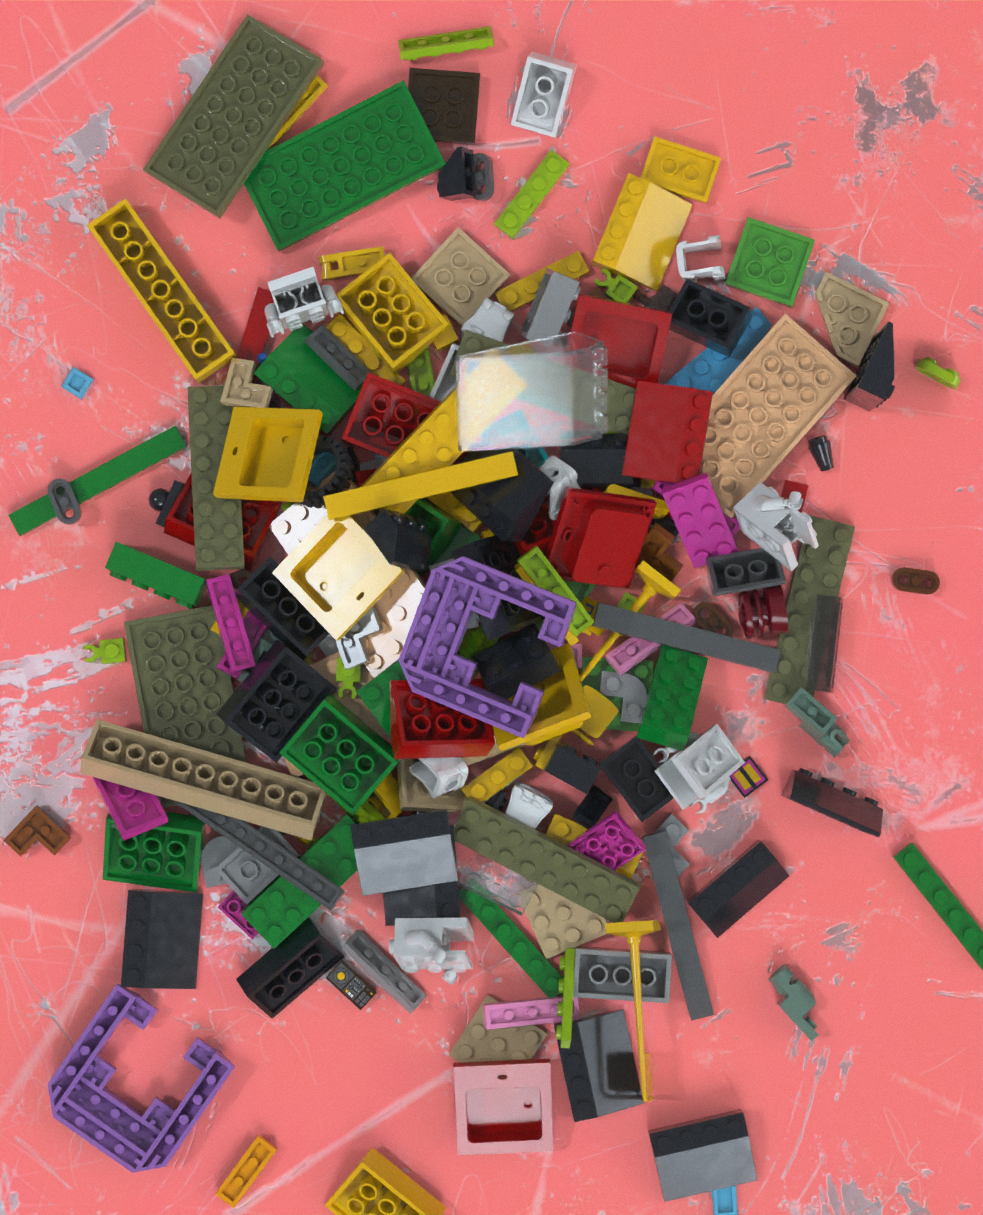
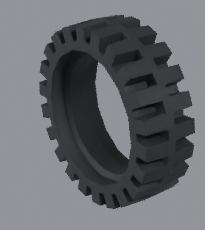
[300,435,354,508]

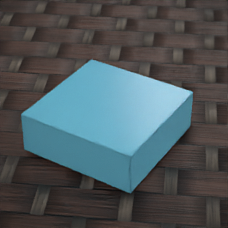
[61,367,94,400]

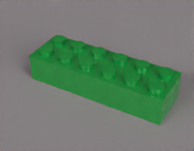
[241,812,358,949]

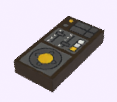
[326,960,377,1010]

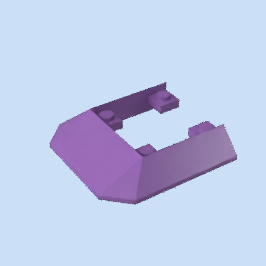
[398,556,577,739]
[47,984,235,1173]

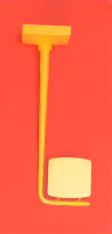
[572,560,681,746]
[605,920,661,1103]

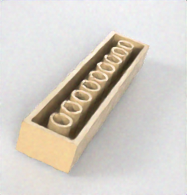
[80,719,326,841]

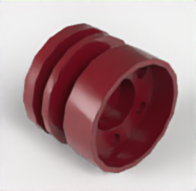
[737,585,788,639]

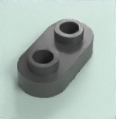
[473,153,494,201]
[48,478,82,525]

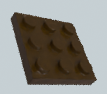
[408,68,480,145]

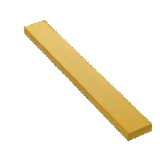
[323,451,518,521]

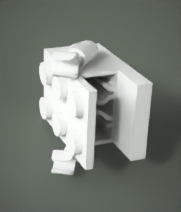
[264,267,344,338]
[733,482,819,571]
[652,724,745,814]
[389,918,474,985]

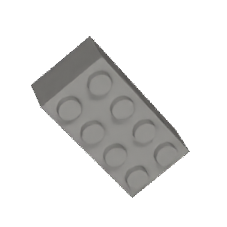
[573,946,672,1003]

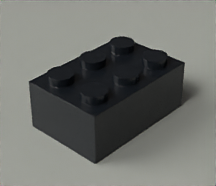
[668,279,752,358]
[471,623,560,699]
[598,735,674,822]
[543,743,601,794]

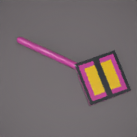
[730,756,768,798]

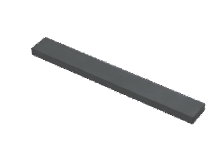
[592,603,781,673]
[177,801,345,911]
[642,830,714,1021]

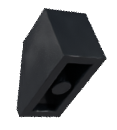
[437,146,476,201]

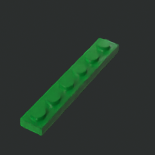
[893,842,983,970]
[459,877,563,997]

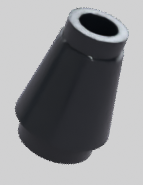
[808,435,834,472]

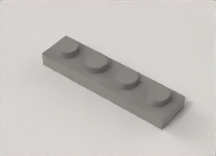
[341,930,427,1014]

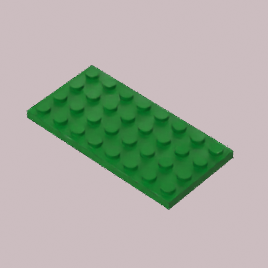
[244,80,446,252]

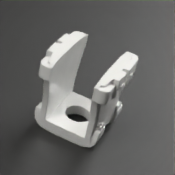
[676,235,725,282]
[460,297,515,342]
[539,456,581,520]
[409,757,468,798]
[505,782,554,829]

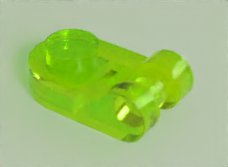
[457,630,485,657]

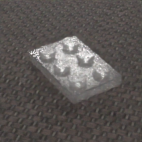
[458,851,538,916]

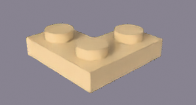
[220,358,273,408]

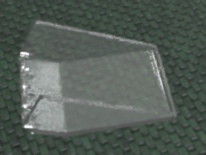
[456,332,608,452]

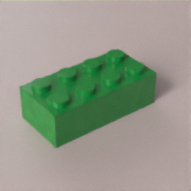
[105,542,207,609]
[637,645,708,751]

